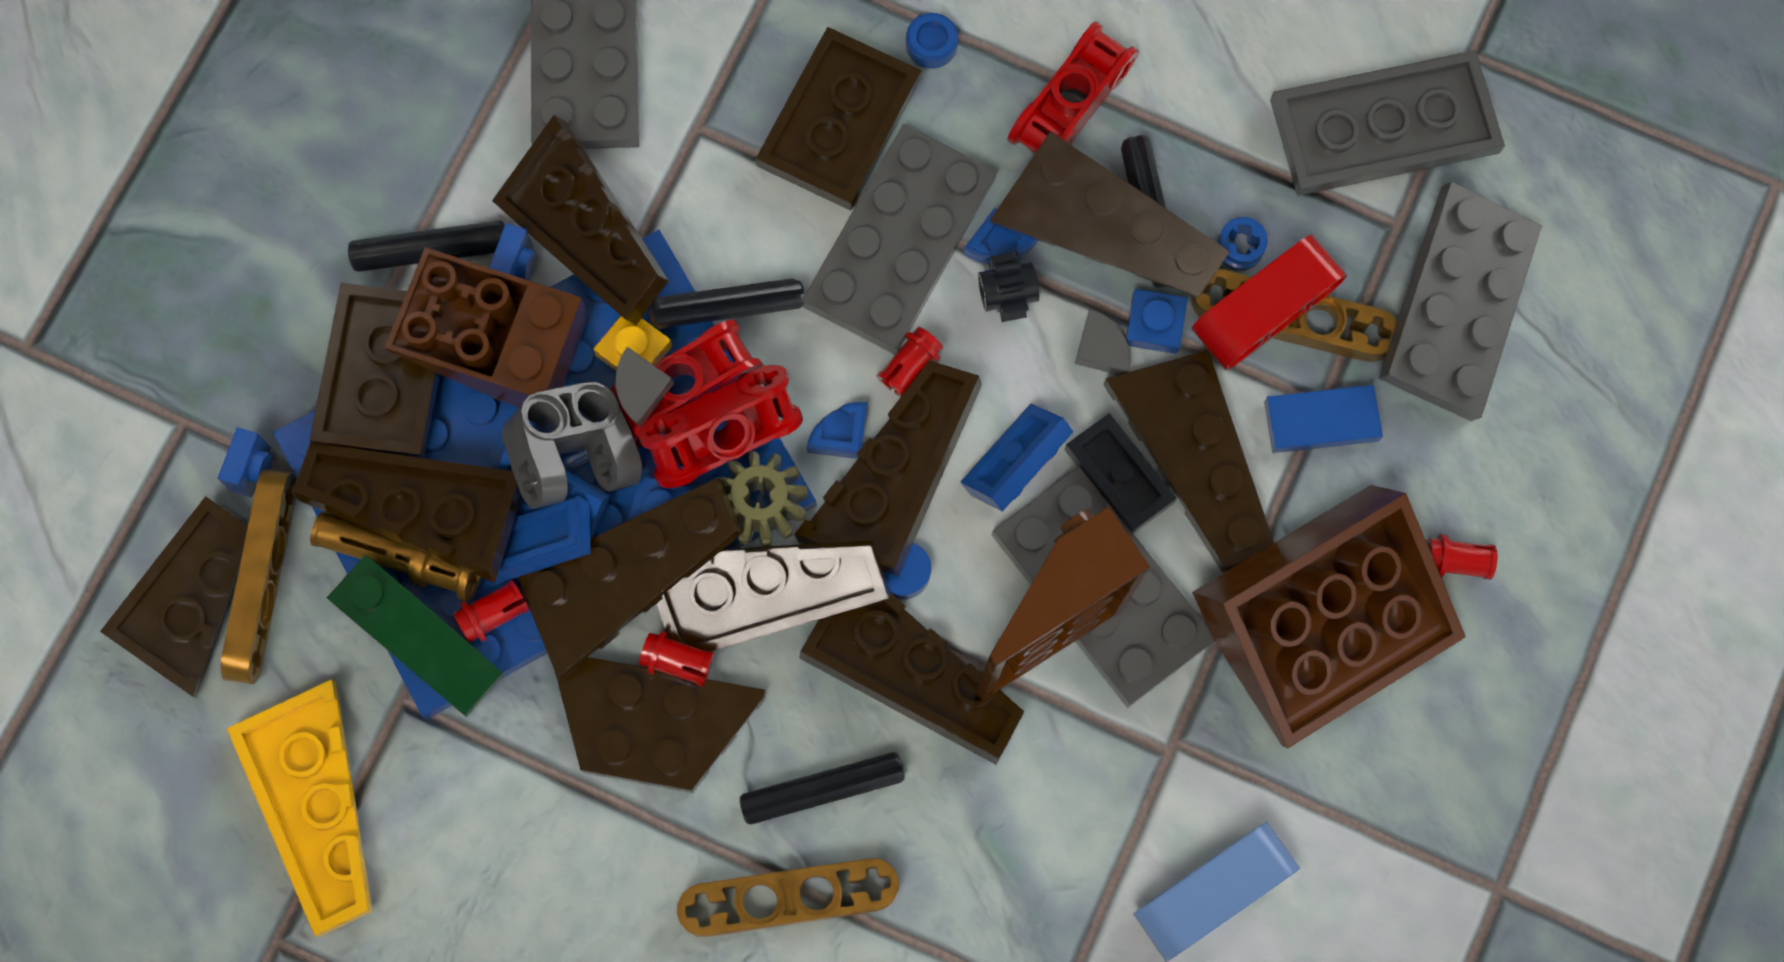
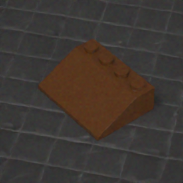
[1192,485,1466,749]
[976,506,1150,701]

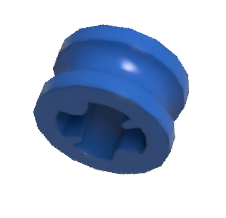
[1217,217,1268,271]

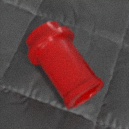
[876,327,943,397]
[1426,534,1498,580]
[452,579,530,643]
[639,631,715,687]

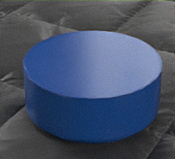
[906,13,958,69]
[883,543,931,599]

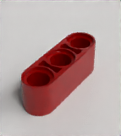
[1191,234,1347,371]

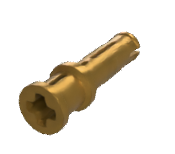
[310,512,482,602]

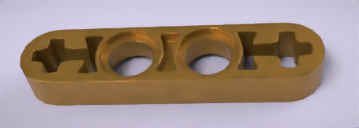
[1190,269,1397,362]
[221,469,296,684]
[677,858,899,937]

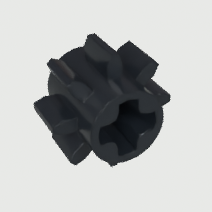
[978,251,1039,322]

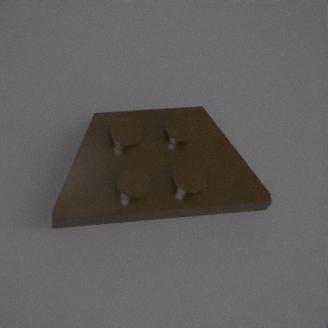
[555,657,766,793]

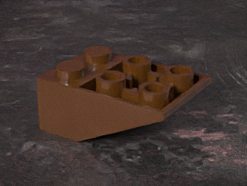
[384,247,589,407]

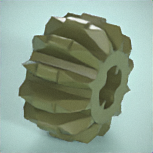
[716,451,808,546]

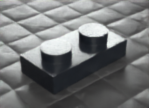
[1064,413,1177,534]

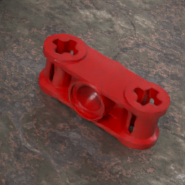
[1007,21,1139,153]
[610,319,764,448]
[638,365,804,488]

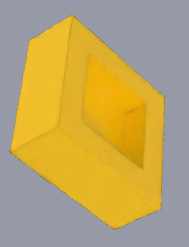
[593,316,672,371]

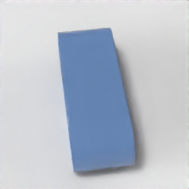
[1133,821,1301,962]

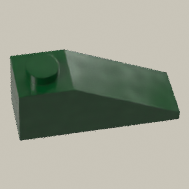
[326,554,504,718]

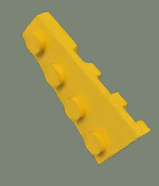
[226,679,373,937]

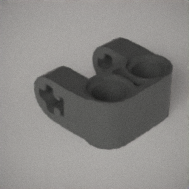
[502,382,642,509]

